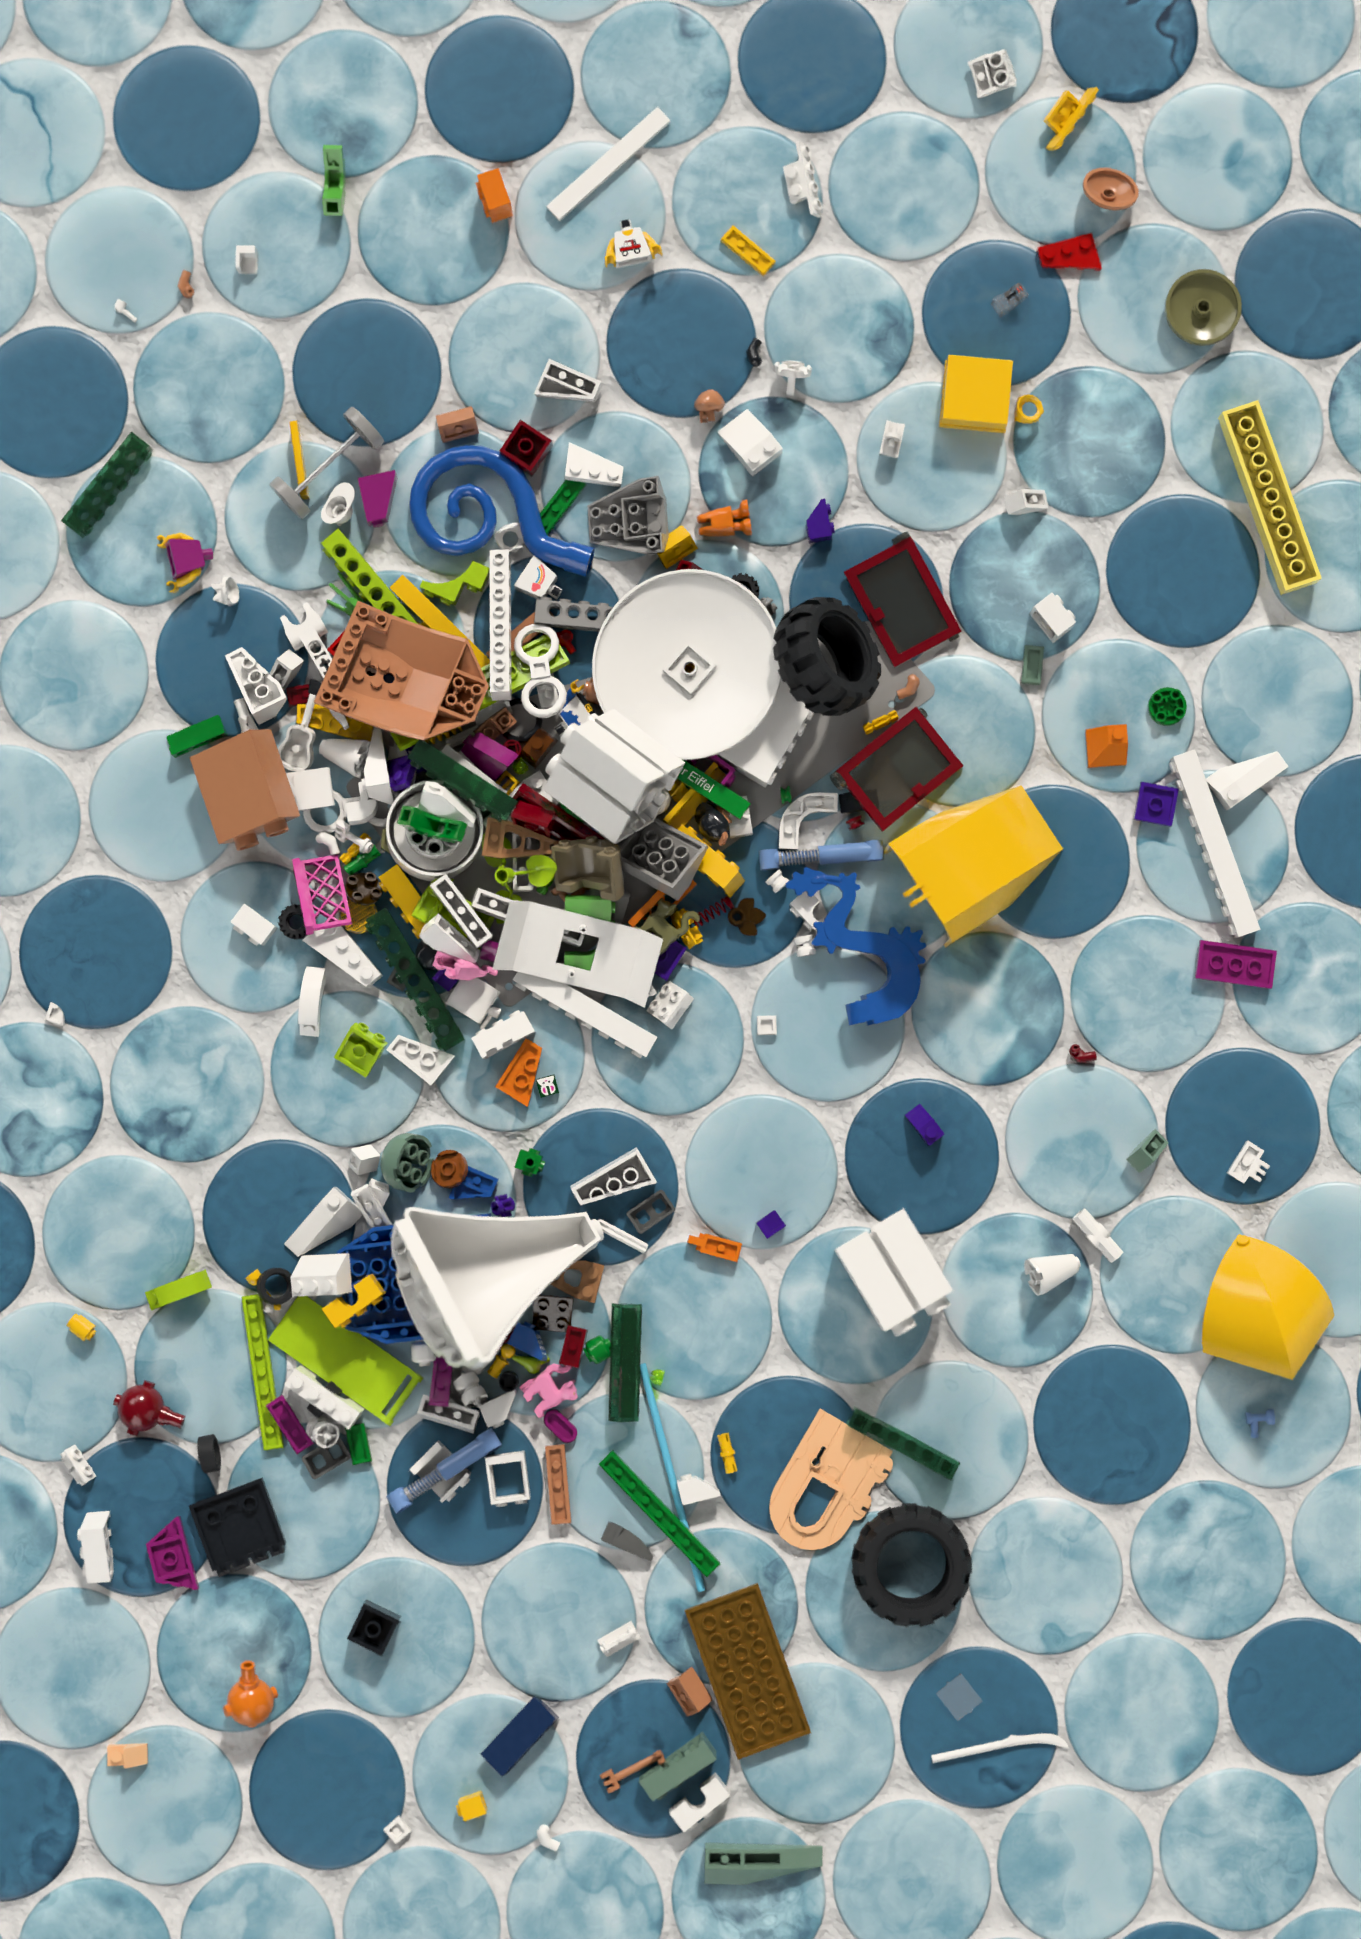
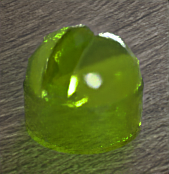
[513,758,529,775]
[650,1369,665,1386]

